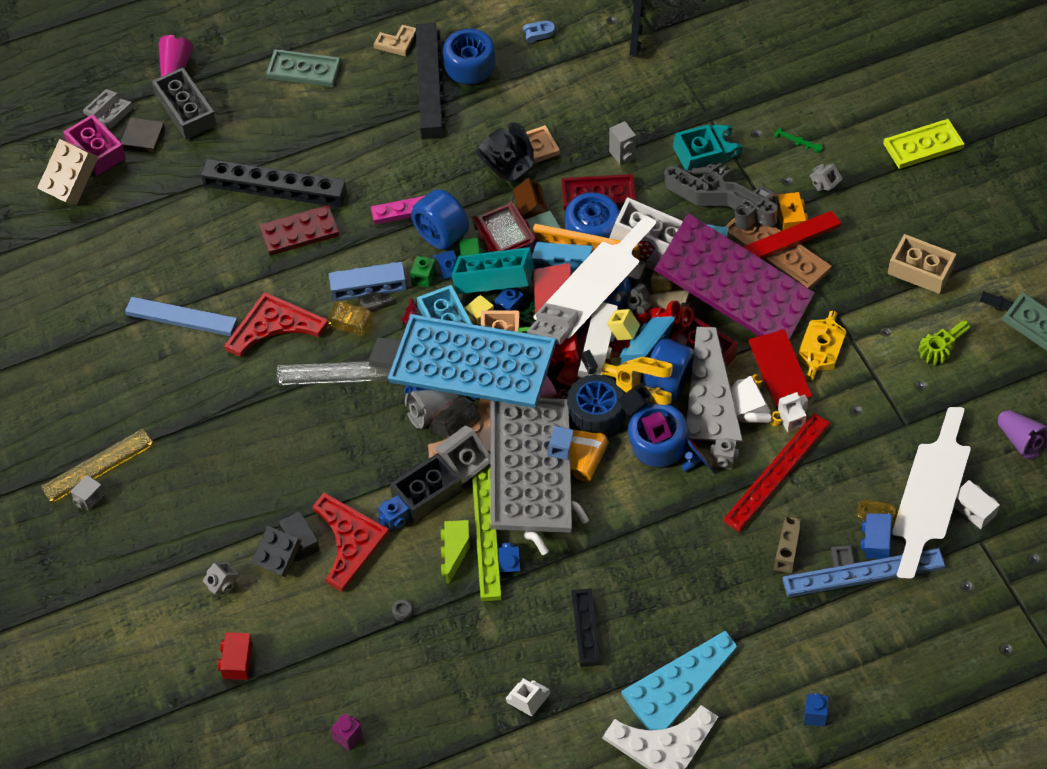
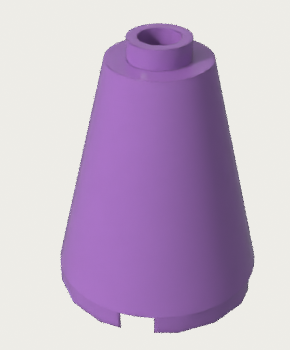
[998,410,1047,460]

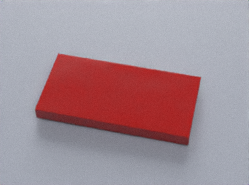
[748,329,812,409]

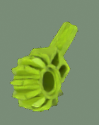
[918,321,970,366]

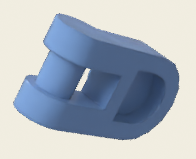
[523,21,555,43]

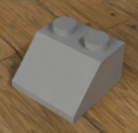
[434,425,490,484]

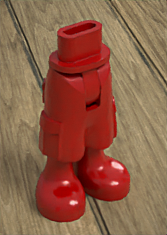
[633,300,693,328]

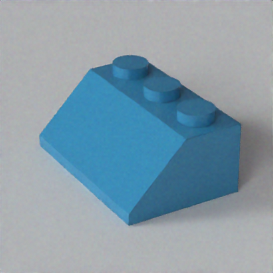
[620,316,675,365]

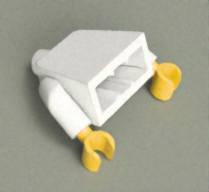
[731,374,782,426]

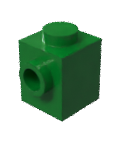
[459,238,483,256]
[410,256,436,288]

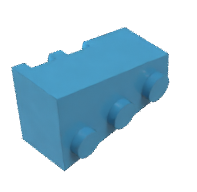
[532,242,593,273]

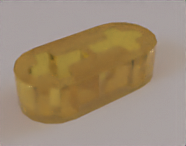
[857,500,896,521]

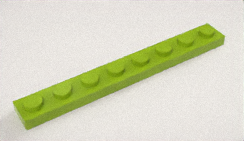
[472,464,501,602]

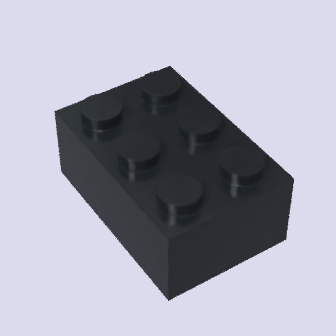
[390,453,463,523]

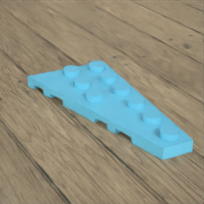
[621,631,737,730]

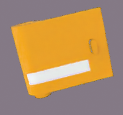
[570,429,609,482]

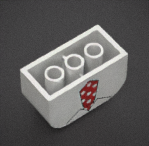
[610,197,683,271]

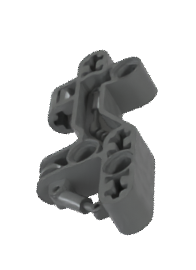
[664,163,779,229]

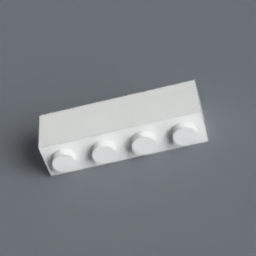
[577,302,618,378]

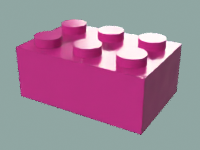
[63,114,126,176]

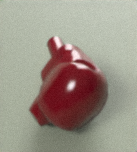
[401,298,420,325]

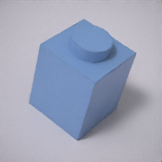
[547,426,573,460]

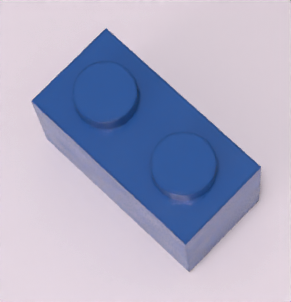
[861,513,892,559]

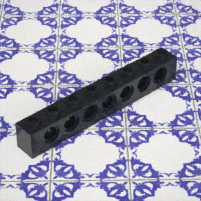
[201,159,347,208]

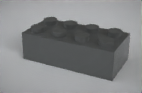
[152,67,217,140]

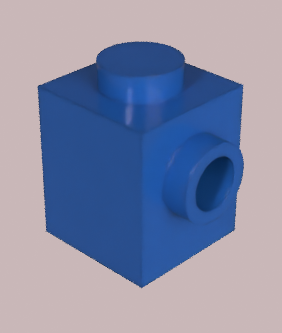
[495,288,524,311]
[804,693,828,727]

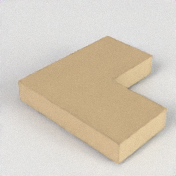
[374,25,416,56]

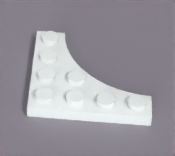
[602,705,718,769]

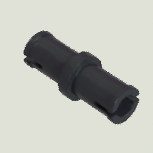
[979,291,1014,311]

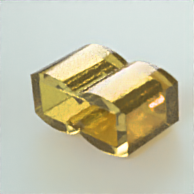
[327,301,371,336]

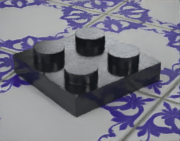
[251,526,302,578]

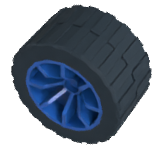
[567,374,626,437]

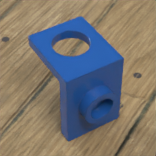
[433,250,457,279]

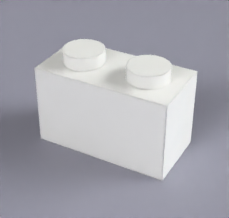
[954,480,1000,529]

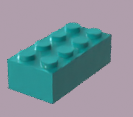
[451,247,535,294]

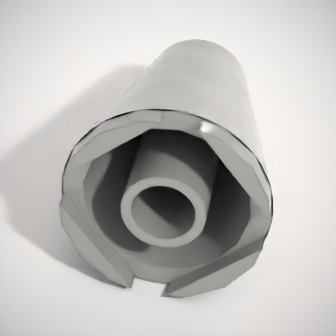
[405,390,461,429]

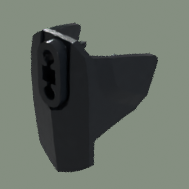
[477,122,535,182]

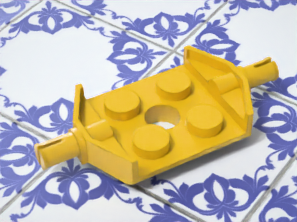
[797,311,846,380]

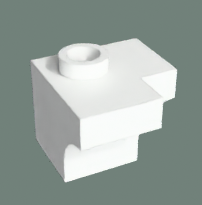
[778,392,808,432]
[506,678,550,717]

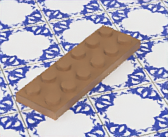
[725,218,832,289]

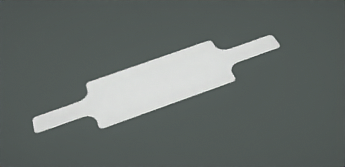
[534,216,656,338]
[892,407,971,578]

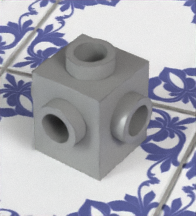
[810,164,843,191]
[710,438,739,470]
[203,561,239,594]

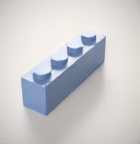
[328,262,406,302]

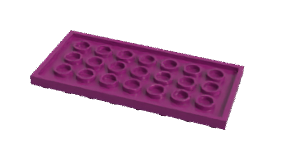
[654,213,815,339]

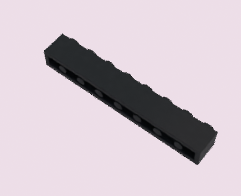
[416,23,446,140]

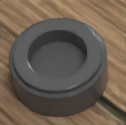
[392,600,413,621]

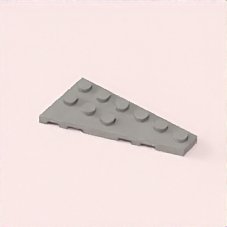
[686,327,744,443]

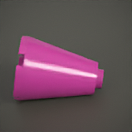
[159,35,193,77]

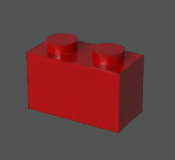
[218,632,253,680]

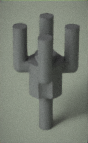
[614,284,651,315]

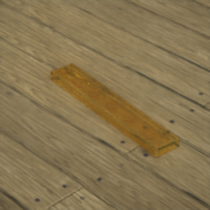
[41,428,154,503]

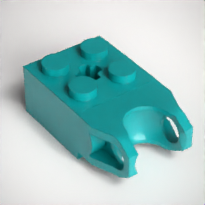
[673,125,743,171]

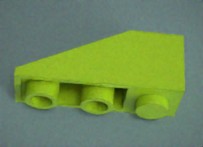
[441,520,470,584]

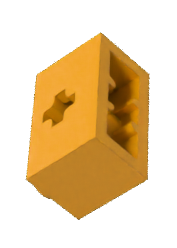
[776,192,808,230]

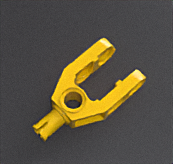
[601,356,673,405]

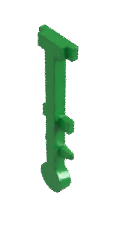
[774,128,823,153]

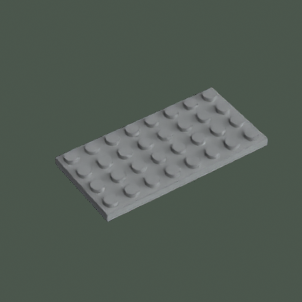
[490,398,572,533]

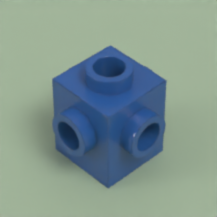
[378,495,410,531]

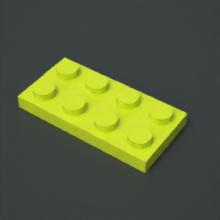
[883,119,964,169]

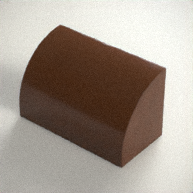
[513,178,548,219]

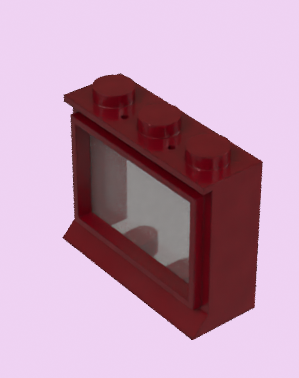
[472,201,538,252]

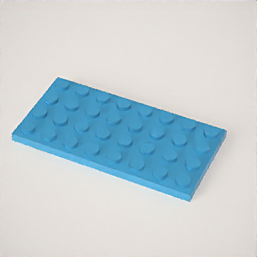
[388,314,556,408]

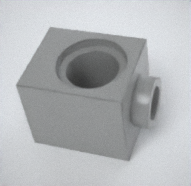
[71,475,105,511]

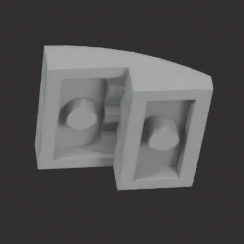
[83,89,134,129]
[527,303,578,345]

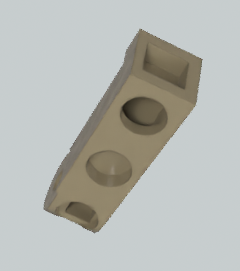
[774,516,801,573]

